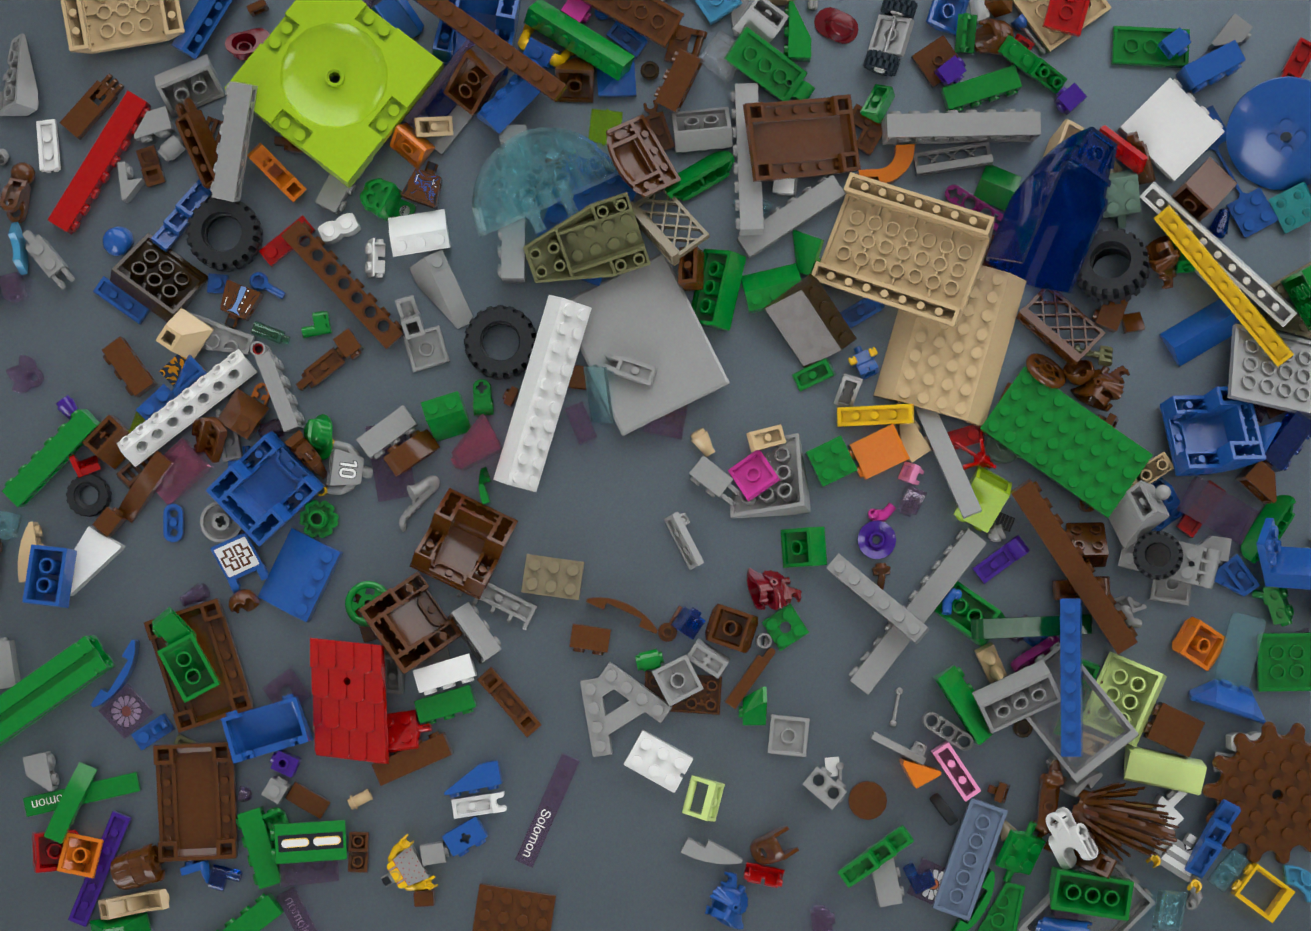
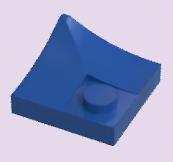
[597,60,637,97]

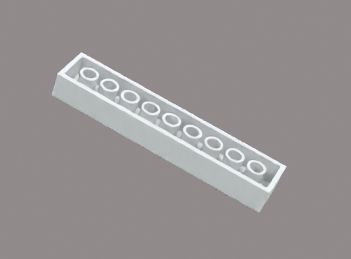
[493,295,592,492]

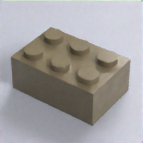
[521,554,585,600]

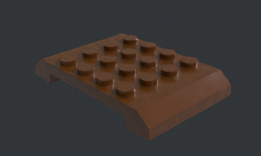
[743,94,861,182]
[143,598,254,733]
[153,741,239,862]

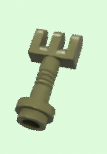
[1074,344,1113,366]

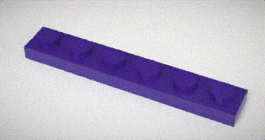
[68,811,132,927]

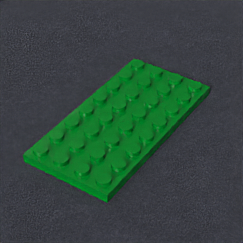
[980,366,1153,518]

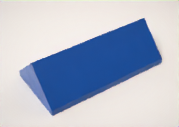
[1159,299,1242,367]

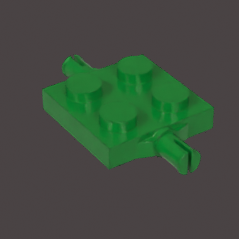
[995,821,1046,883]

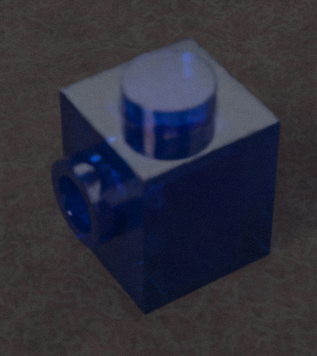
[671,606,706,640]

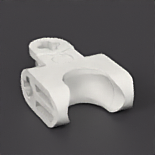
[1046,807,1098,869]

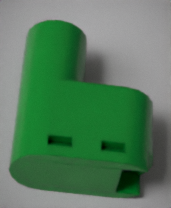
[301,310,332,338]

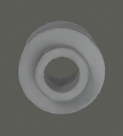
[158,135,186,162]

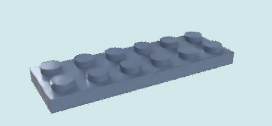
[932,798,1008,921]

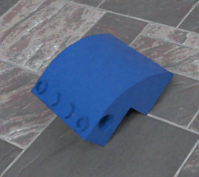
[432,0,521,76]
[1160,386,1266,476]
[206,430,325,546]

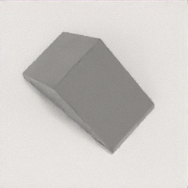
[833,373,863,407]

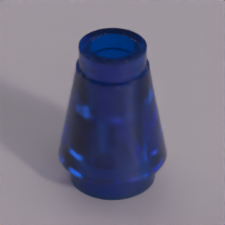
[1209,209,1231,239]

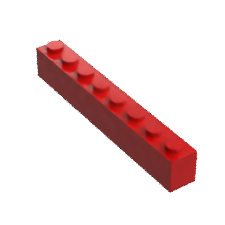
[47,90,151,235]

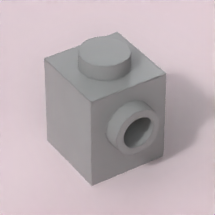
[261,775,291,804]

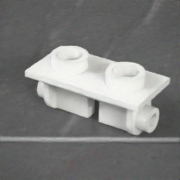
[365,238,385,278]

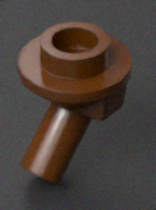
[871,563,891,590]

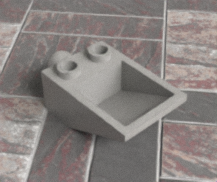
[1109,480,1171,549]

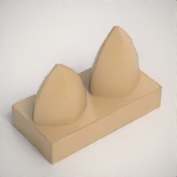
[974,642,1007,684]

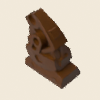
[285,430,327,480]

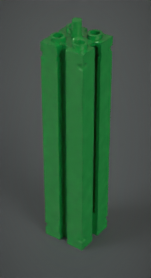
[0,635,116,748]

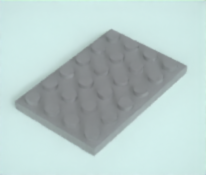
[1227,324,1311,416]

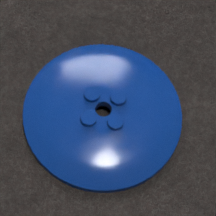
[1226,76,1311,190]

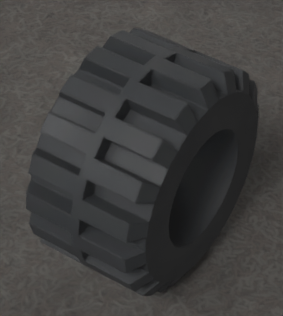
[1133,530,1183,580]

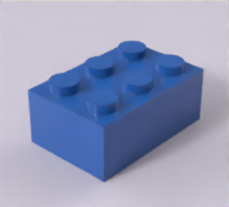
[1176,40,1246,94]
[22,544,77,608]

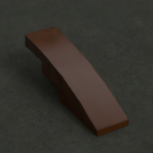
[118,451,174,523]

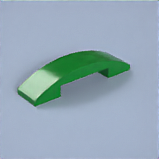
[950,868,995,931]

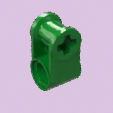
[473,379,494,416]

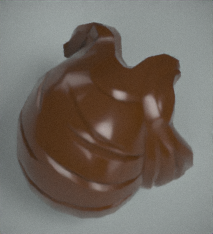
[975,19,1014,54]

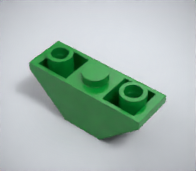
[89,912,151,931]

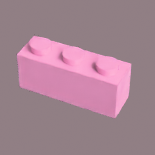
[930,741,981,802]

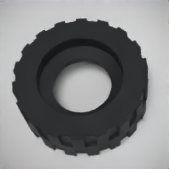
[66,474,112,517]

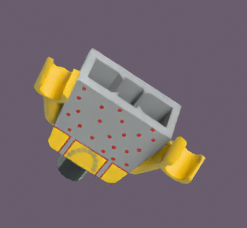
[381,834,438,891]

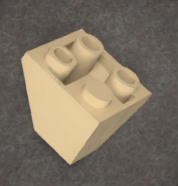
[156,308,214,359]

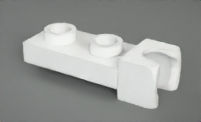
[451,791,507,819]

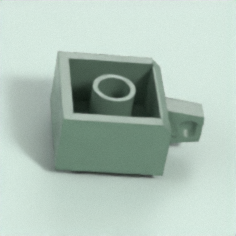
[1094,170,1141,228]

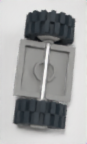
[863,0,918,77]

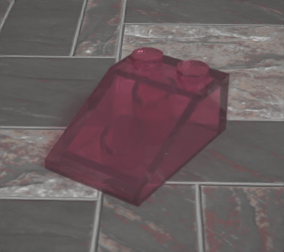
[155,438,212,505]

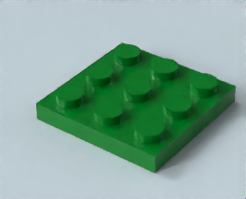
[1256,632,1311,692]

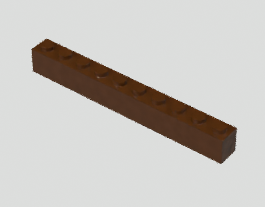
[1010,479,1138,655]

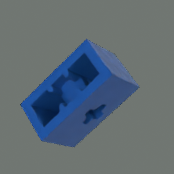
[442,816,488,857]

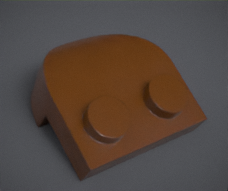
[192,417,227,463]

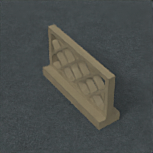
[631,188,710,266]

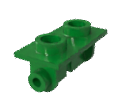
[955,13,977,54]

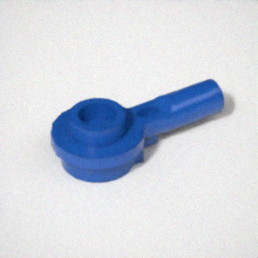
[249,272,286,299]

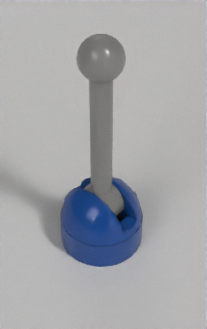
[1010,14,1046,55]

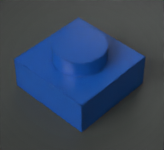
[207,273,229,294]

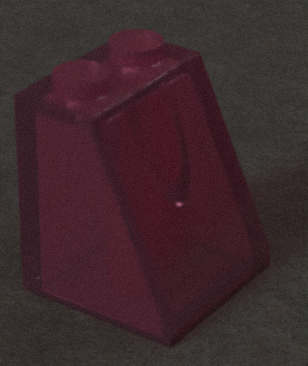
[450,414,503,471]

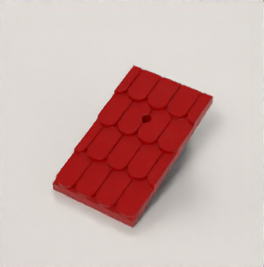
[310,638,389,764]

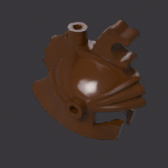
[1145,235,1181,289]
[1070,365,1130,412]

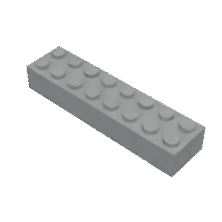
[881,109,1041,145]
[498,125,529,283]

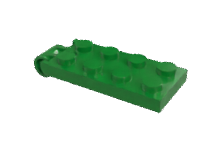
[724,27,815,101]

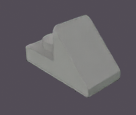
[117,161,145,203]

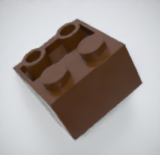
[82,414,141,470]

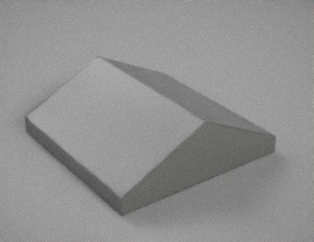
[652,654,704,707]

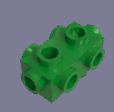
[1252,586,1294,626]

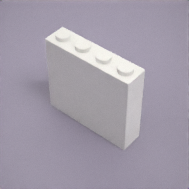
[1118,78,1225,182]

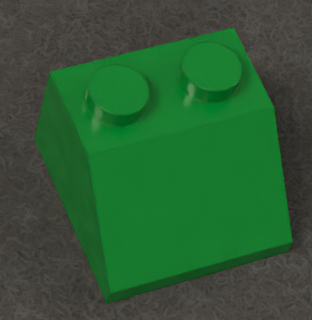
[781,527,827,568]

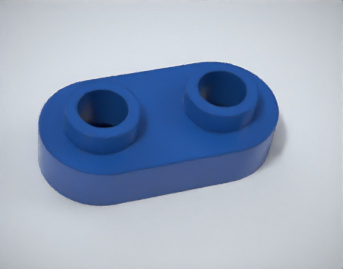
[163,504,184,542]

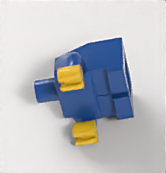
[848,346,879,380]

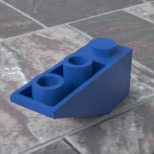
[444,760,503,798]

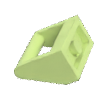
[682,775,725,822]

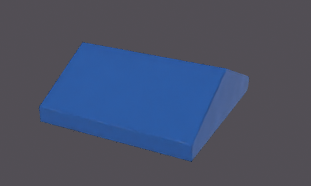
[926,0,970,36]

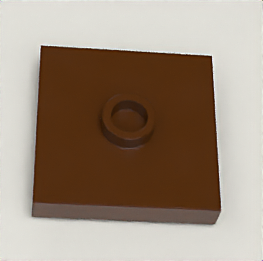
[911,35,958,88]

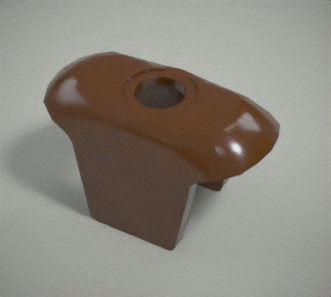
[750,826,799,865]

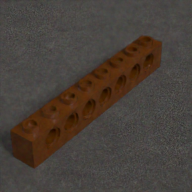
[281,220,404,350]

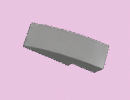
[680,837,743,864]

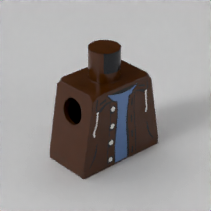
[220,280,264,328]

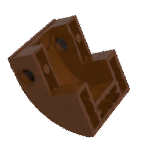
[410,488,518,600]
[358,571,462,675]

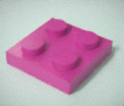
[728,450,780,501]

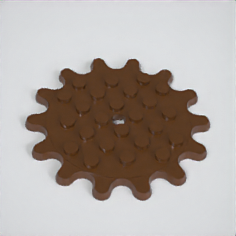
[1202,721,1311,864]

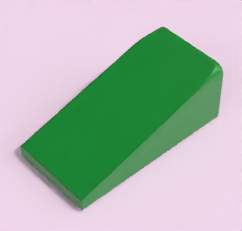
[792,358,836,392]

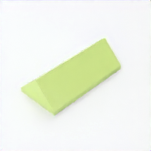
[1123,745,1207,795]

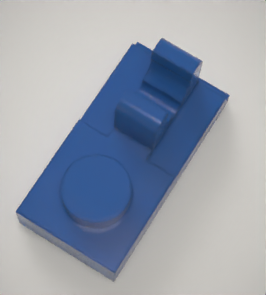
[131,713,175,751]

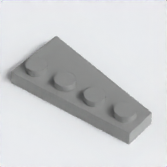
[188,311,255,354]

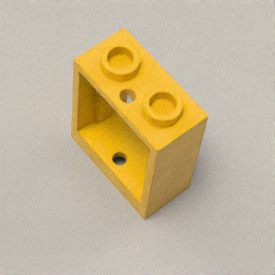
[1230,863,1295,923]

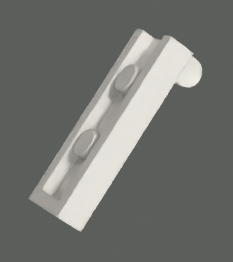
[36,119,61,173]

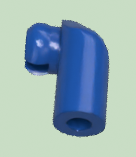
[942,588,962,615]

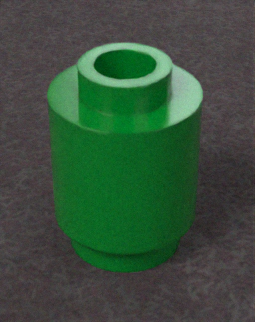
[635,649,664,671]

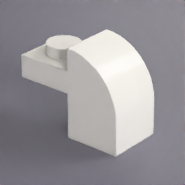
[1153,789,1187,829]

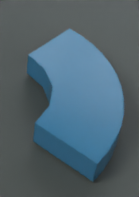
[8,222,29,275]
[1282,865,1311,902]

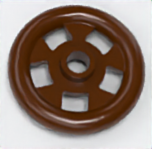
[1026,353,1066,389]

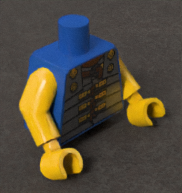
[518,24,575,69]

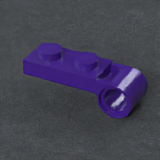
[972,535,1030,584]

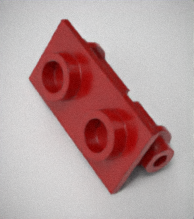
[743,862,785,888]

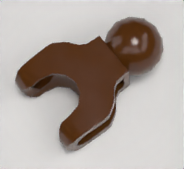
[0,162,35,223]

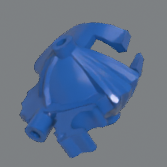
[705,872,748,929]

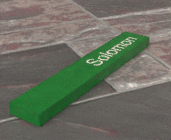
[23,772,141,817]

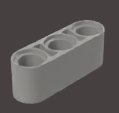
[921,711,974,751]

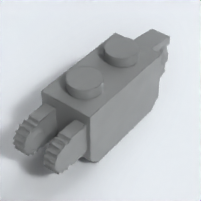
[22,229,75,290]

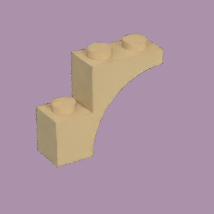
[98,889,170,920]

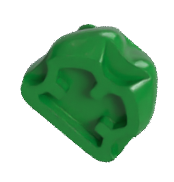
[359,178,416,221]

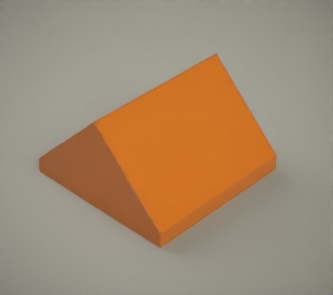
[390,123,436,169]
[899,758,941,789]
[57,833,104,878]

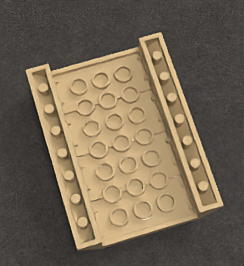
[61,0,185,54]
[812,172,995,327]
[873,265,1026,427]

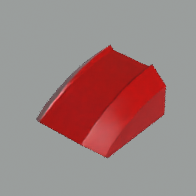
[32,830,80,873]

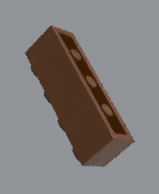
[372,731,453,786]

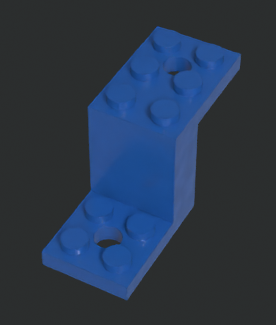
[1256,518,1311,590]

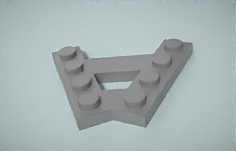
[580,662,672,757]

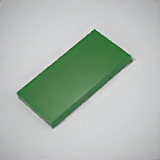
[1111,26,1190,68]

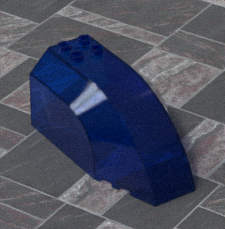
[986,127,1117,294]

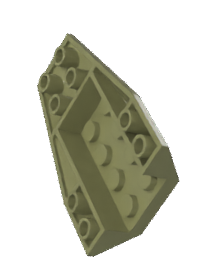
[523,192,651,283]

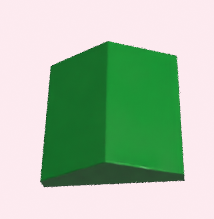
[973,165,1022,212]

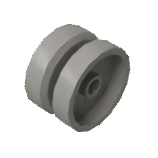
[200,502,245,543]

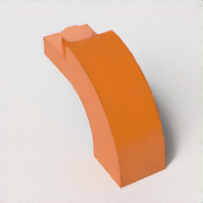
[247,142,307,202]
[857,144,915,184]

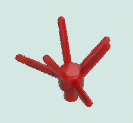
[954,430,996,470]

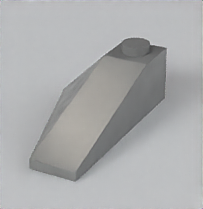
[0,33,39,116]
[409,250,474,329]

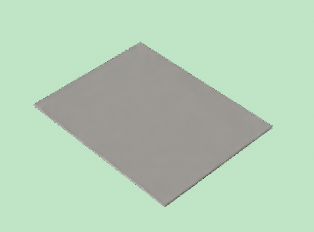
[568,253,730,436]

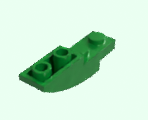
[998,35,1067,94]

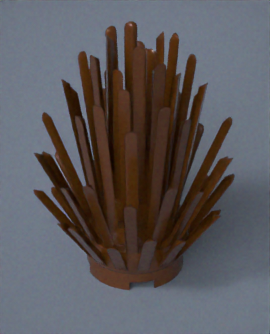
[1072,782,1179,862]

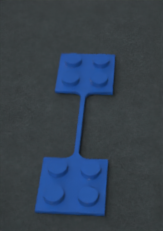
[1205,105,1279,238]

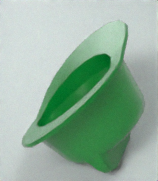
[304,414,333,460]

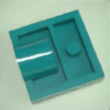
[1268,182,1311,234]

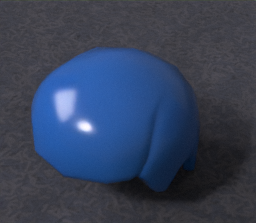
[103,226,134,256]

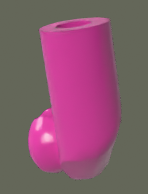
[868,503,896,522]

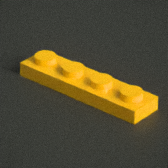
[837,404,914,427]

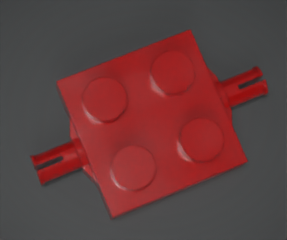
[387,710,432,753]

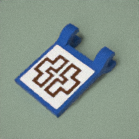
[210,532,269,593]

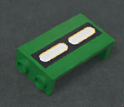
[270,820,347,865]

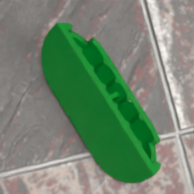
[665,151,735,201]
[1241,495,1296,563]

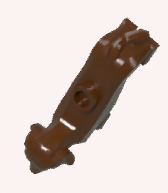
[1033,759,1067,838]

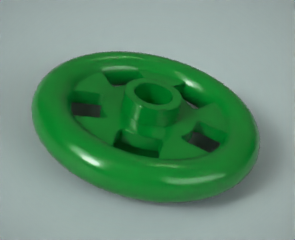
[345,581,387,627]

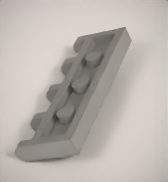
[457,583,538,630]

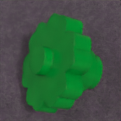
[299,500,339,538]

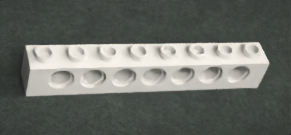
[117,349,257,467]

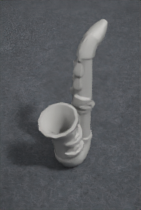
[399,475,440,532]

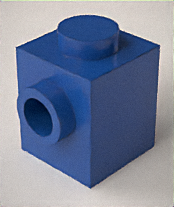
[1158,27,1191,60]

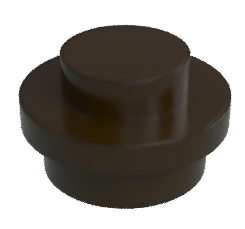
[640,61,659,80]
[1013,718,1033,738]

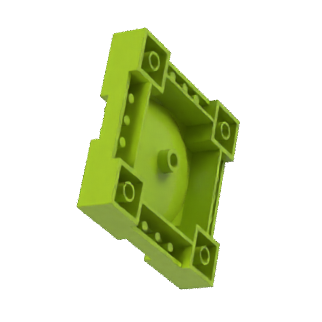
[225,0,444,189]

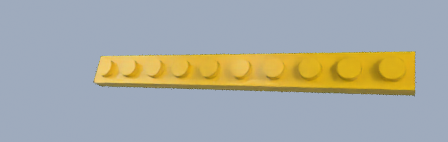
[1153,205,1294,367]

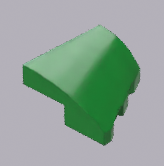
[792,230,824,275]

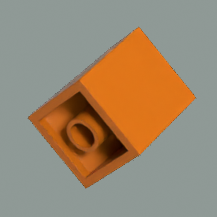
[848,424,910,480]

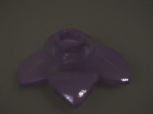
[6,355,44,393]

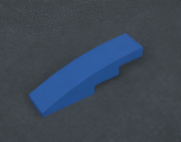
[151,178,212,252]
[1184,799,1241,879]

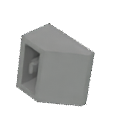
[732,0,789,43]

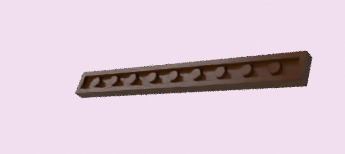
[414,0,567,102]

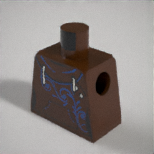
[401,161,443,210]

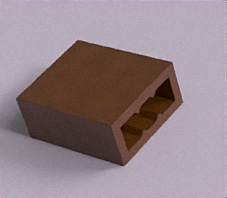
[1143,702,1205,757]

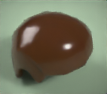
[1063,360,1095,385]
[229,589,260,614]

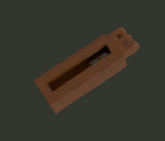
[59,73,124,140]
[724,647,775,709]

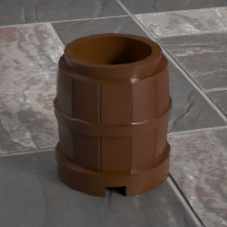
[110,843,165,890]

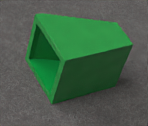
[421,391,473,442]

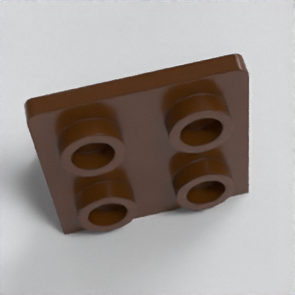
[1065,522,1109,567]

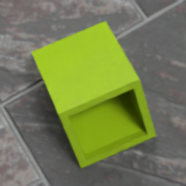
[953,466,1012,533]

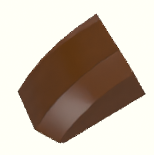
[705,604,758,653]

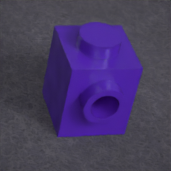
[934,55,967,86]
[1054,82,1087,115]
[270,749,302,778]

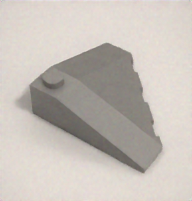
[730,433,811,518]

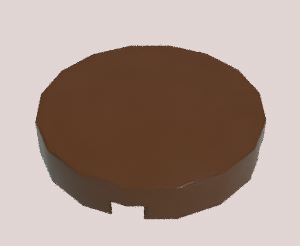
[848,781,887,820]

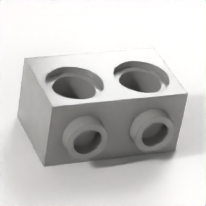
[802,766,847,810]

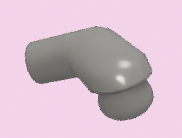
[1120,605,1142,628]

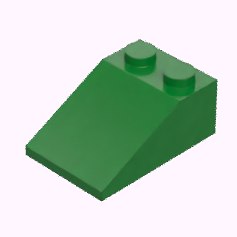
[934,581,1006,647]
[157,633,221,703]

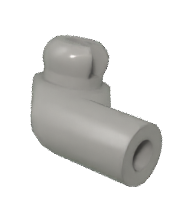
[1186,882,1203,910]

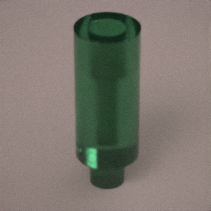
[251,321,291,344]

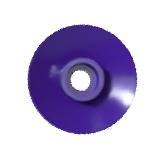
[858,521,896,559]

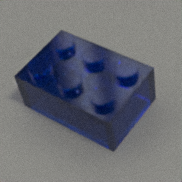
[1265,411,1311,472]

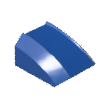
[371,0,424,39]

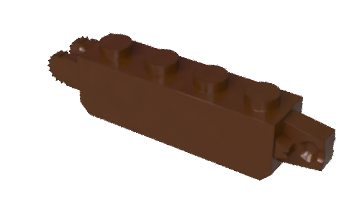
[175,98,218,189]

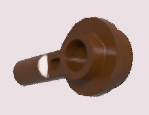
[658,606,686,642]

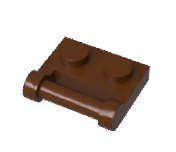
[664,25,707,63]

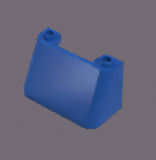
[221,694,313,764]

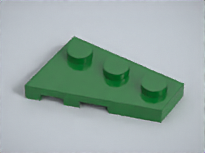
[977,882,1025,931]

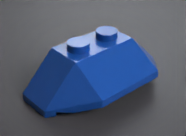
[1188,679,1266,724]

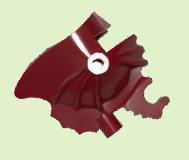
[747,568,802,610]

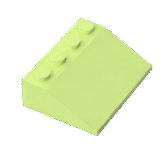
[1083,651,1167,747]

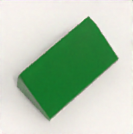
[860,84,895,123]

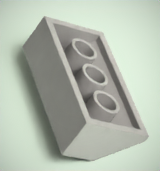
[972,660,1061,734]

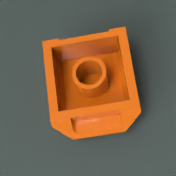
[1172,617,1228,671]

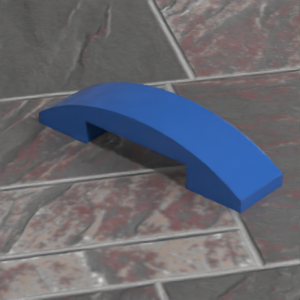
[90,639,140,707]

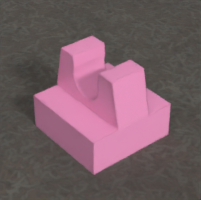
[898,461,924,485]

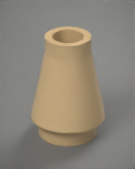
[690,427,715,457]

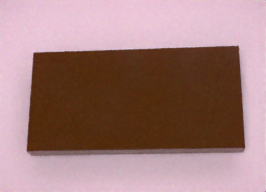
[644,671,722,715]

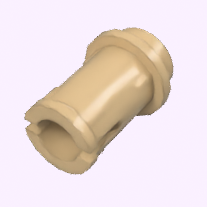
[347,788,373,810]

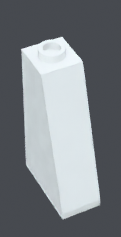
[70,526,126,596]

